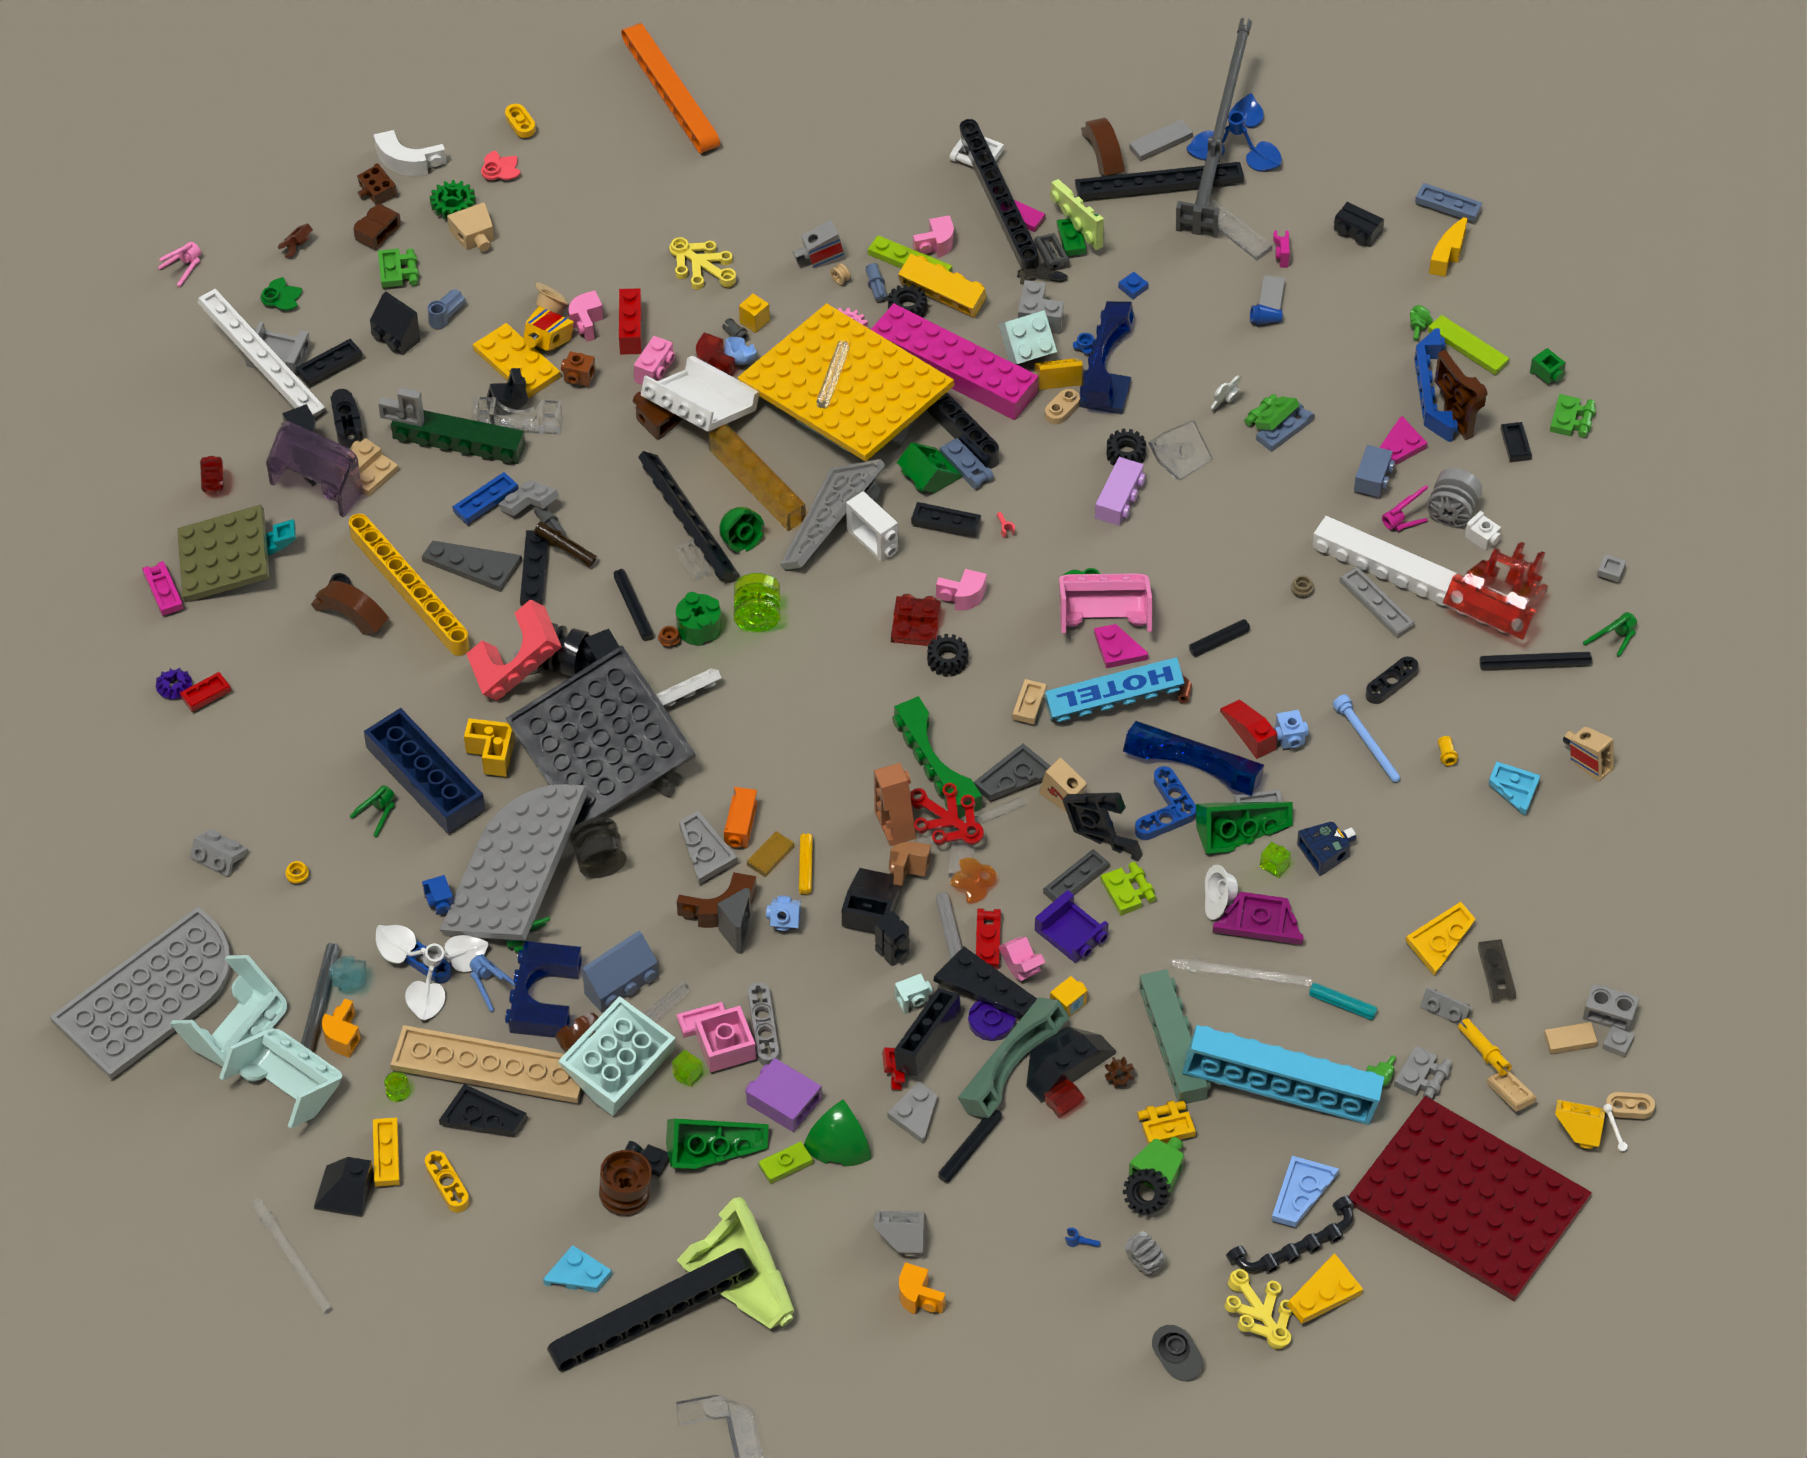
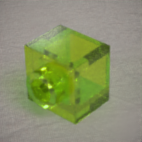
[1260,841,1291,878]
[672,1049,704,1087]

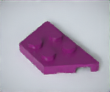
[1212,892,1304,945]

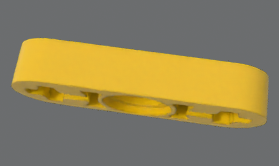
[425,1151,469,1213]

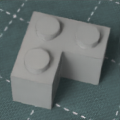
[1018,280,1064,334]

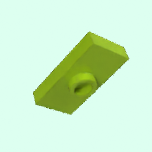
[758,1142,813,1184]

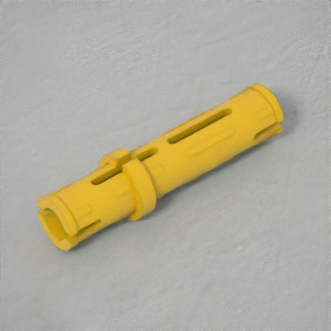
[1458,1018,1512,1076]

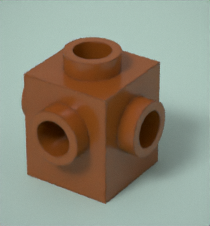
[561,351,596,387]

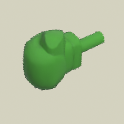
[1410,305,1433,341]
[1366,1055,1396,1088]

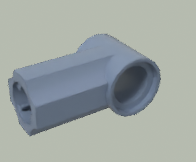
[427,289,466,329]

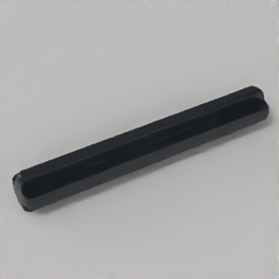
[613,569,653,641]
[938,1109,1002,1183]

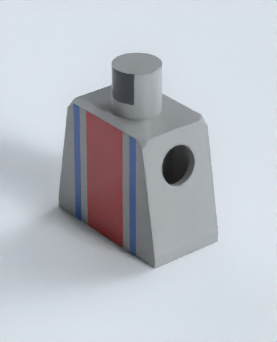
[793,220,845,268]

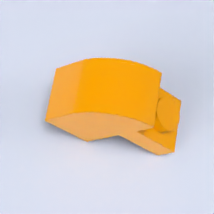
[322,999,361,1058]
[899,1262,946,1314]

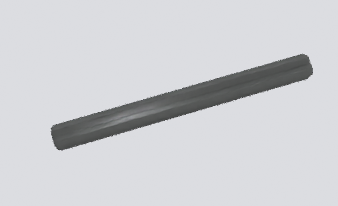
[301,943,339,1052]

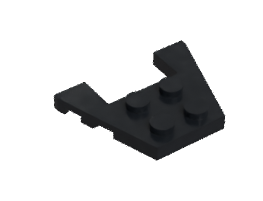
[1062,792,1143,861]

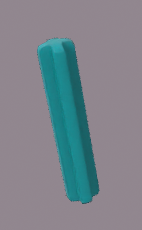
[1309,983,1377,1020]

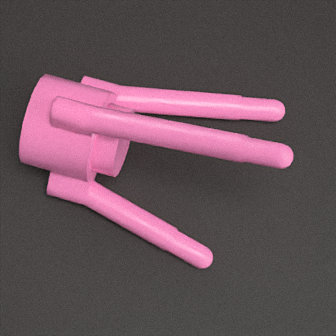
[158,242,201,287]

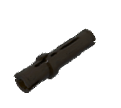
[534,521,597,568]

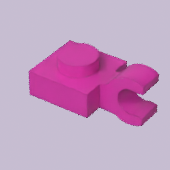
[1273,231,1290,267]

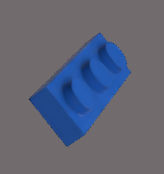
[453,472,518,524]

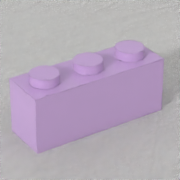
[1095,457,1146,526]

